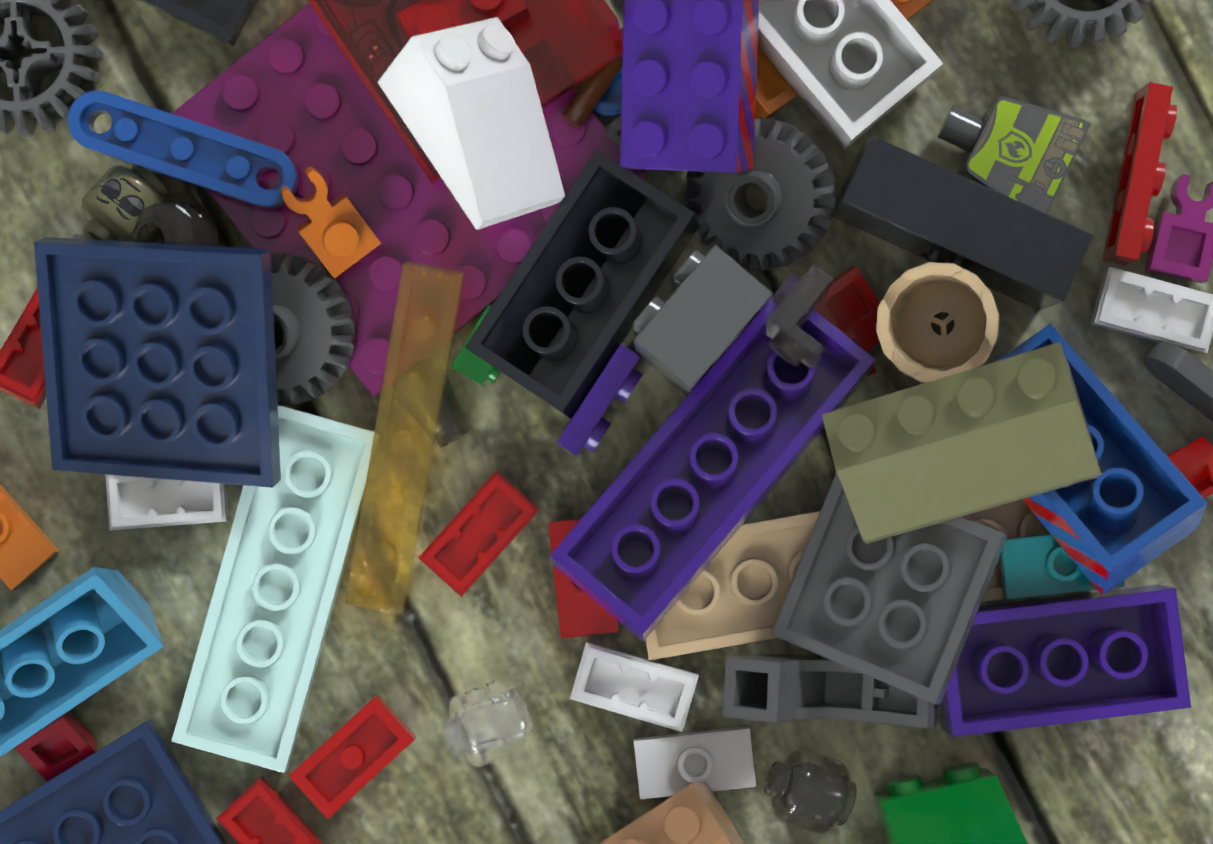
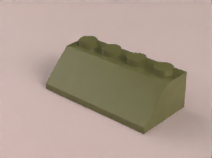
[822,342,1102,544]

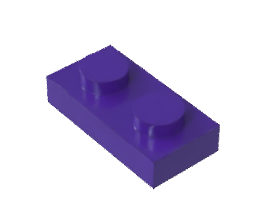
[557,344,643,456]

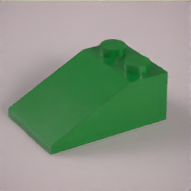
[874,762,1028,844]

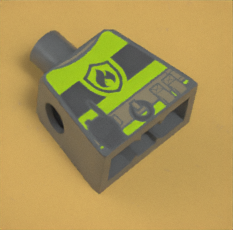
[937,96,1091,214]

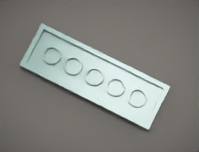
[171,405,382,773]

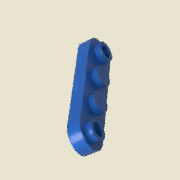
[68,90,299,209]

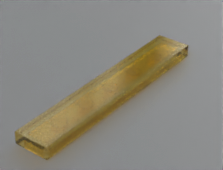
[345,261,465,615]

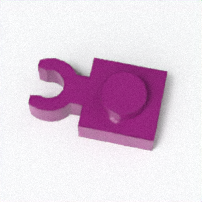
[1145,174,1213,284]

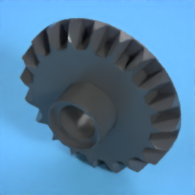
[684,118,836,271]
[271,253,356,405]

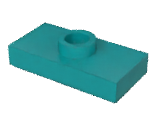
[999,534,1125,599]

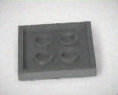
[771,472,1007,705]

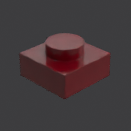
[14,711,97,782]

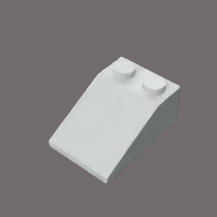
[378,17,565,230]

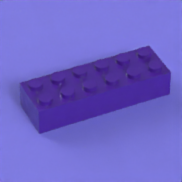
[550,285,876,641]

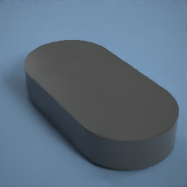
[1144,341,1213,421]

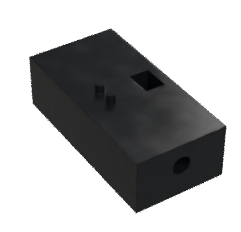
[833,135,1094,311]

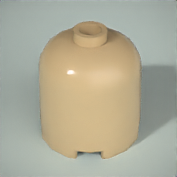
[876,262,999,383]

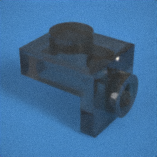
[765,264,833,369]

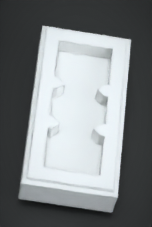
[1090,267,1213,354]
[105,474,230,531]
[570,641,699,732]
[633,726,756,799]

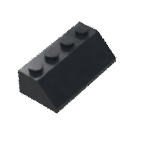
[465,150,700,419]

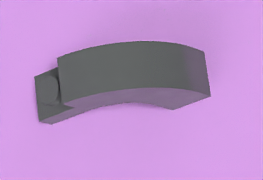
[723,654,937,728]

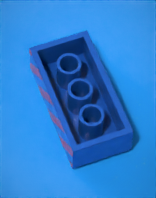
[995,324,1207,596]

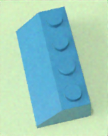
[0,567,164,757]

